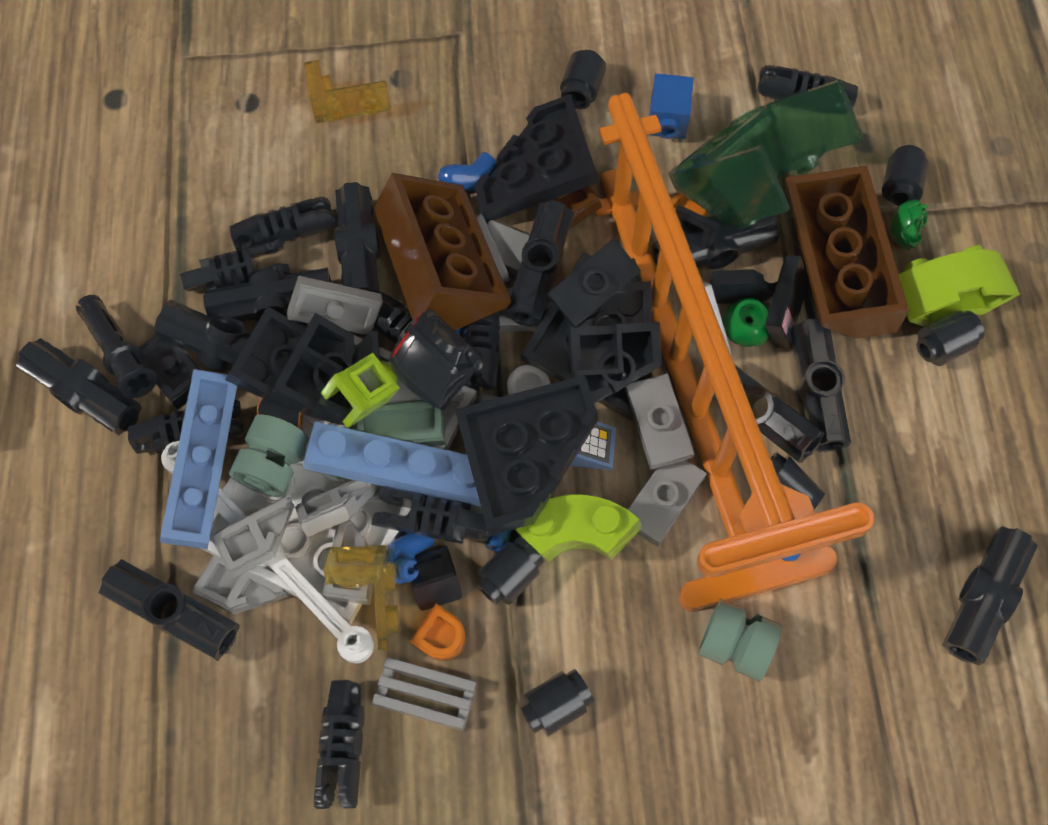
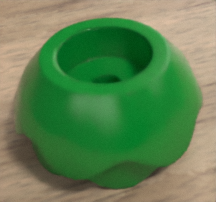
[890,199,928,250]
[722,298,770,347]

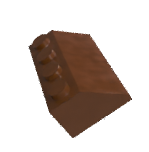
[785,165,909,339]
[373,172,511,330]

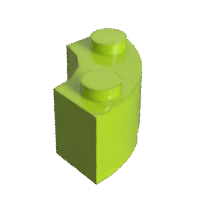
[899,245,1020,327]
[515,495,642,562]

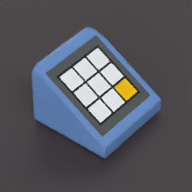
[570,422,616,470]

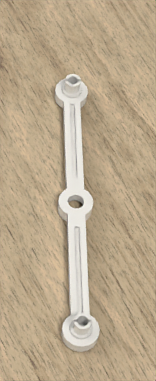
[161,441,374,664]

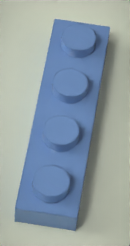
[160,369,237,549]
[303,421,481,507]

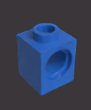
[649,73,694,139]

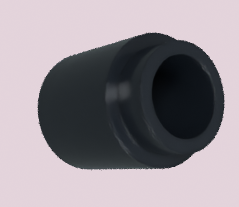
[560,50,606,109]
[882,145,929,206]
[916,310,985,366]
[477,537,544,605]
[520,669,594,737]

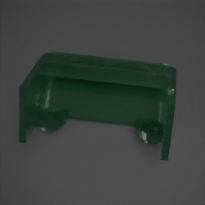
[668,79,865,229]

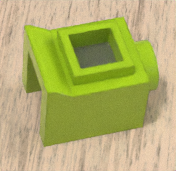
[321,353,400,428]

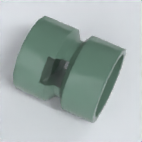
[229,414,309,498]
[698,598,783,682]

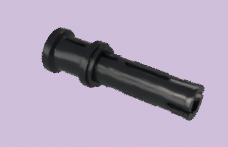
[76,295,158,398]

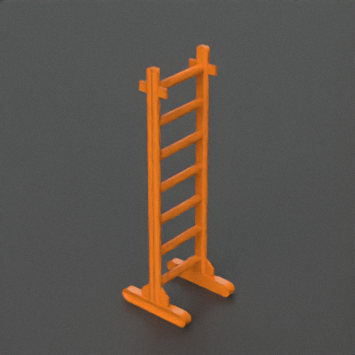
[595,93,874,612]

